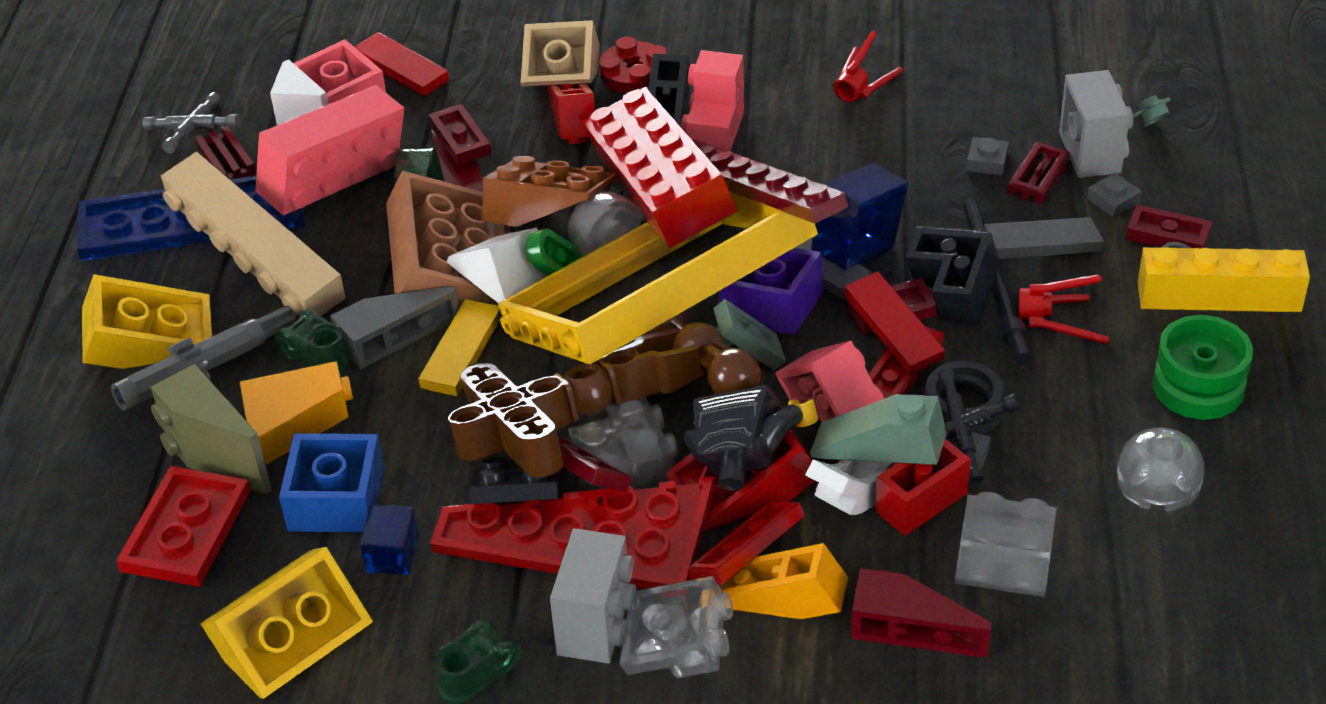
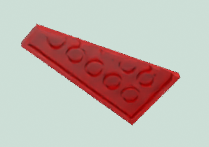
[430,476,715,596]

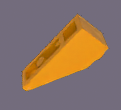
[699,543,849,619]

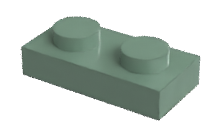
[713,299,786,371]

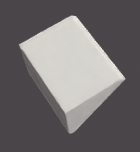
[270,60,329,125]
[447,227,548,303]

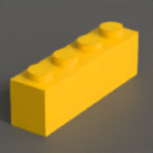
[1138,247,1310,312]

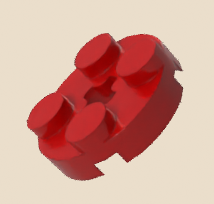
[599,37,666,94]

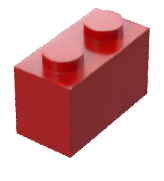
[875,439,971,536]

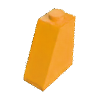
[240,361,353,465]

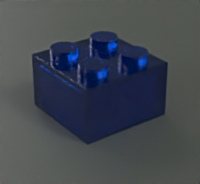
[811,163,909,270]

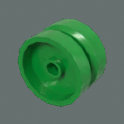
[1153,315,1253,420]

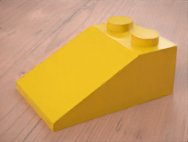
[82,274,212,369]

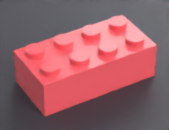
[255,85,405,215]

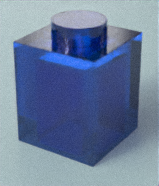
[360,505,418,575]

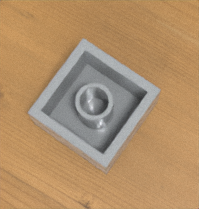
[1059,70,1133,178]
[550,528,636,664]

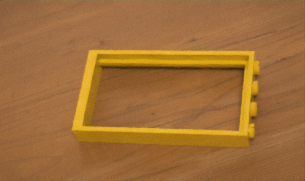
[498,191,818,364]

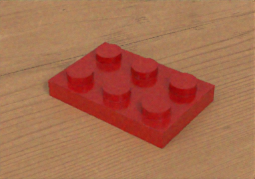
[116,466,251,587]

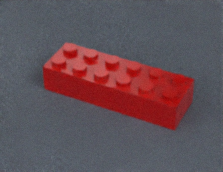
[582,87,738,249]

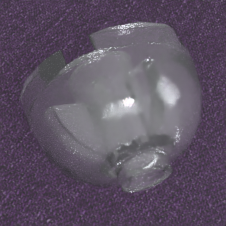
[567,191,645,258]
[1116,427,1205,511]

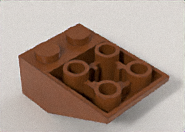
[483,156,617,227]

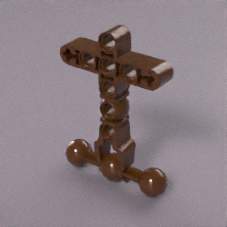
[448,310,761,477]

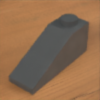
[330,286,459,370]

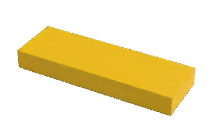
[418,299,502,396]

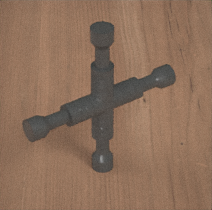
[142,92,242,154]

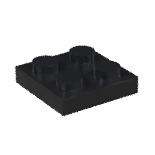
[470,457,561,504]

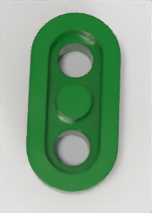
[524,229,581,276]

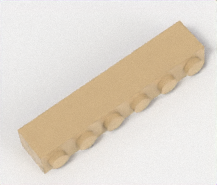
[161,151,346,324]

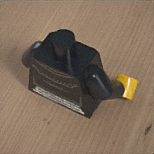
[684,385,819,491]

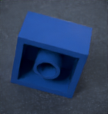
[279,433,385,532]

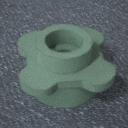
[1133,95,1171,127]

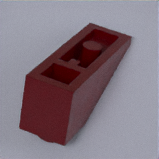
[851,568,992,658]

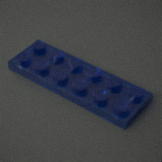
[77,176,305,261]

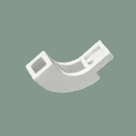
[805,459,897,515]

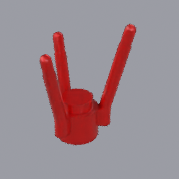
[832,31,903,102]
[1019,275,1110,344]

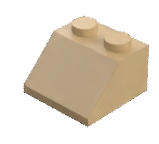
[521,20,600,86]

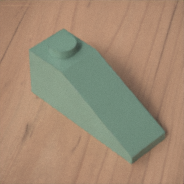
[810,394,946,465]

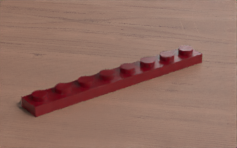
[692,139,848,224]

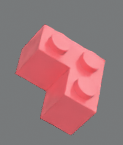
[681,50,744,151]
[775,341,884,422]

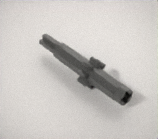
[111,305,297,410]

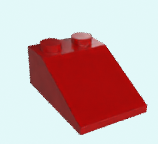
[665,428,815,532]

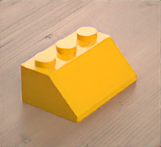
[201,547,373,699]

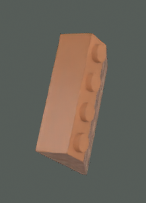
[386,171,511,308]

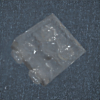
[568,397,678,490]
[955,492,1057,597]
[620,576,733,678]

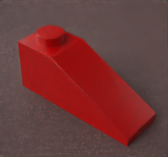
[547,83,595,144]

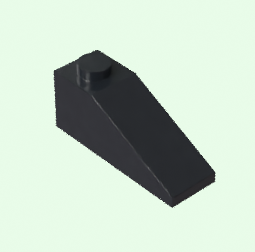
[649,54,691,127]

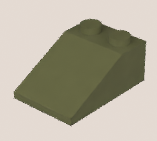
[151,364,272,494]

